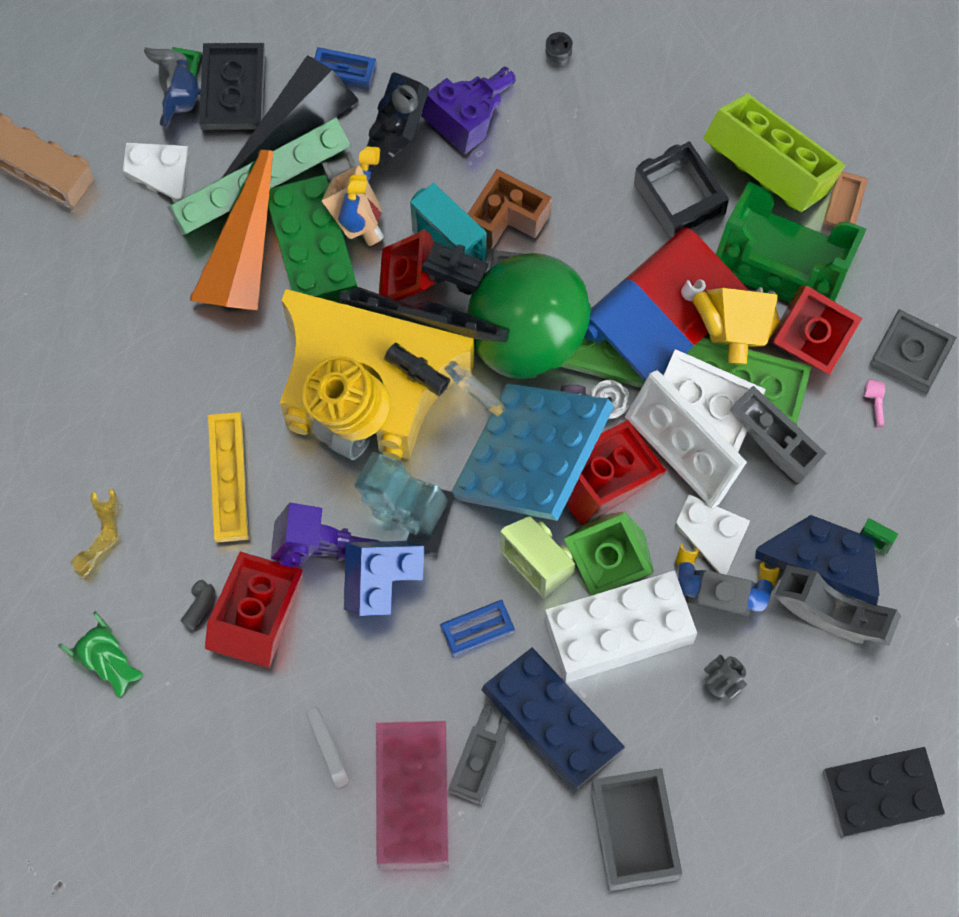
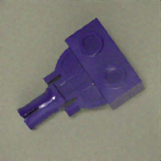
[421,66,516,154]
[270,502,379,567]

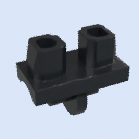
[422,242,489,295]

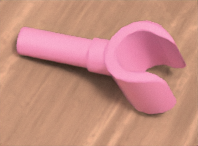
[864,379,885,426]

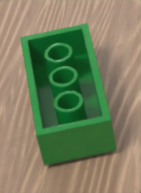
[268,175,358,304]

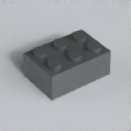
[591,768,683,891]

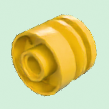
[303,356,390,441]

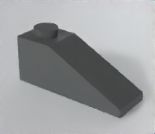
[730,386,827,484]

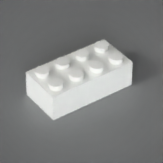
[544,570,697,683]

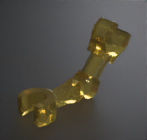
[70,489,118,578]

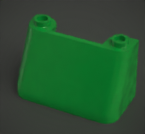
[716,182,867,303]

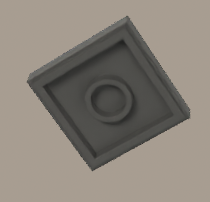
[869,309,957,393]

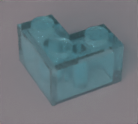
[354,452,449,535]

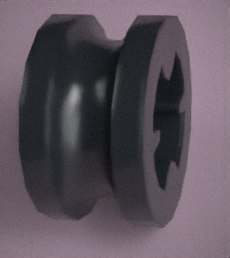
[545,32,573,64]

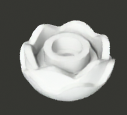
[589,379,629,419]

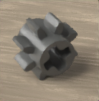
[704,655,747,699]

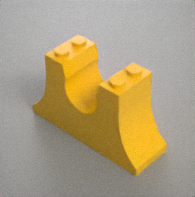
[280,289,474,460]

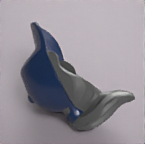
[144,47,201,127]

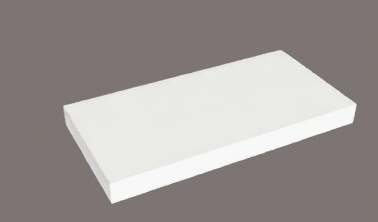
[625,370,747,508]

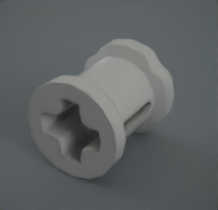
[320,152,356,184]

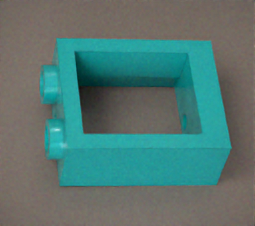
[410,182,487,262]

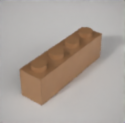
[0,113,94,208]

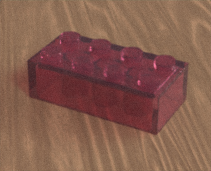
[376,721,449,870]

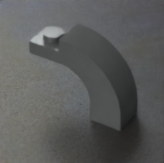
[775,565,901,646]

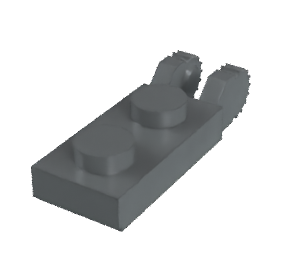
[448,703,510,805]

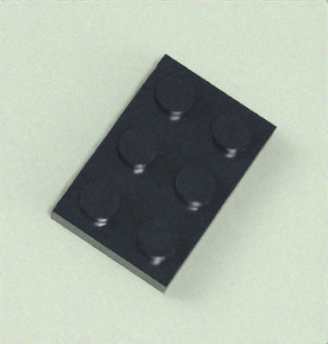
[199,43,265,130]
[823,747,945,839]

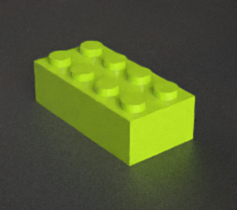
[703,93,846,212]

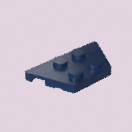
[755,515,880,606]

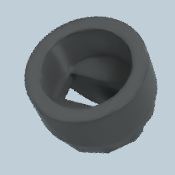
[392,85,418,113]

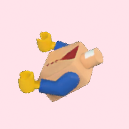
[322,146,384,246]

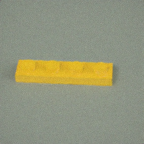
[208,412,249,543]

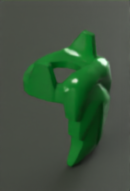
[58,611,143,697]

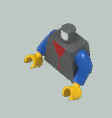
[675,544,780,617]

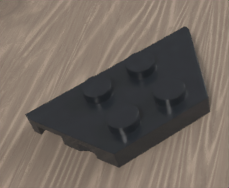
[367,72,430,178]

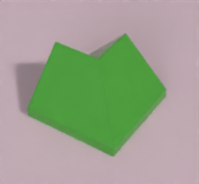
[564,511,654,595]

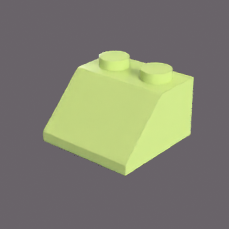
[500,516,575,599]

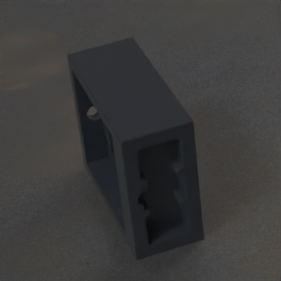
[634,141,729,238]

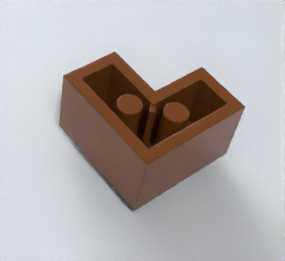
[467,169,552,249]

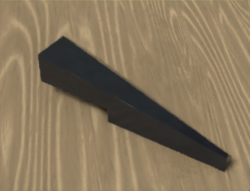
[222,55,359,178]
[339,287,509,342]

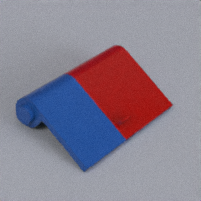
[584,228,749,381]

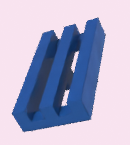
[314,47,377,90]
[440,599,515,657]

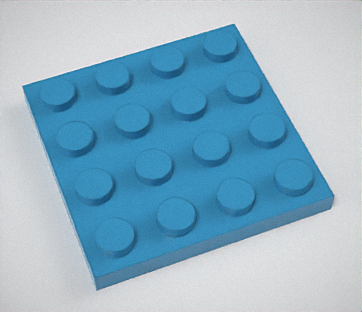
[451,383,614,521]

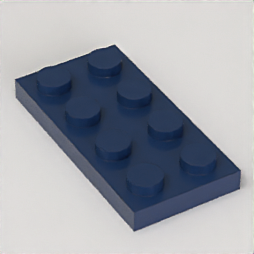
[481,647,625,792]

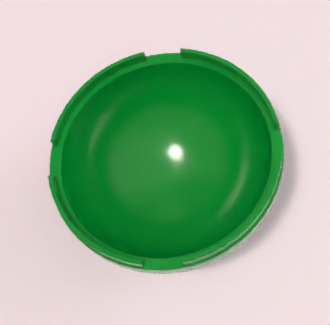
[467,253,591,379]

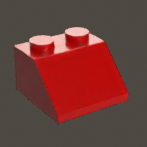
[768,286,863,375]

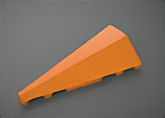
[190,149,273,311]

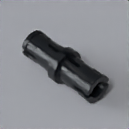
[384,342,450,397]

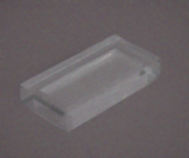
[444,361,505,417]

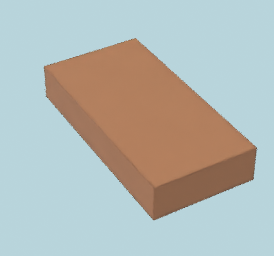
[822,171,868,231]

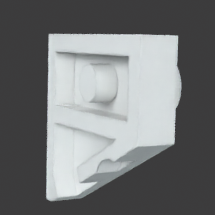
[123,143,189,203]
[675,495,750,575]

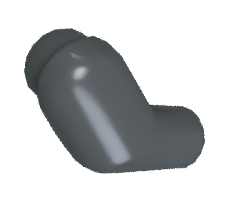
[180,580,215,630]

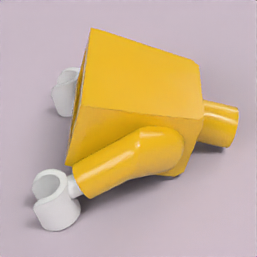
[681,279,780,365]

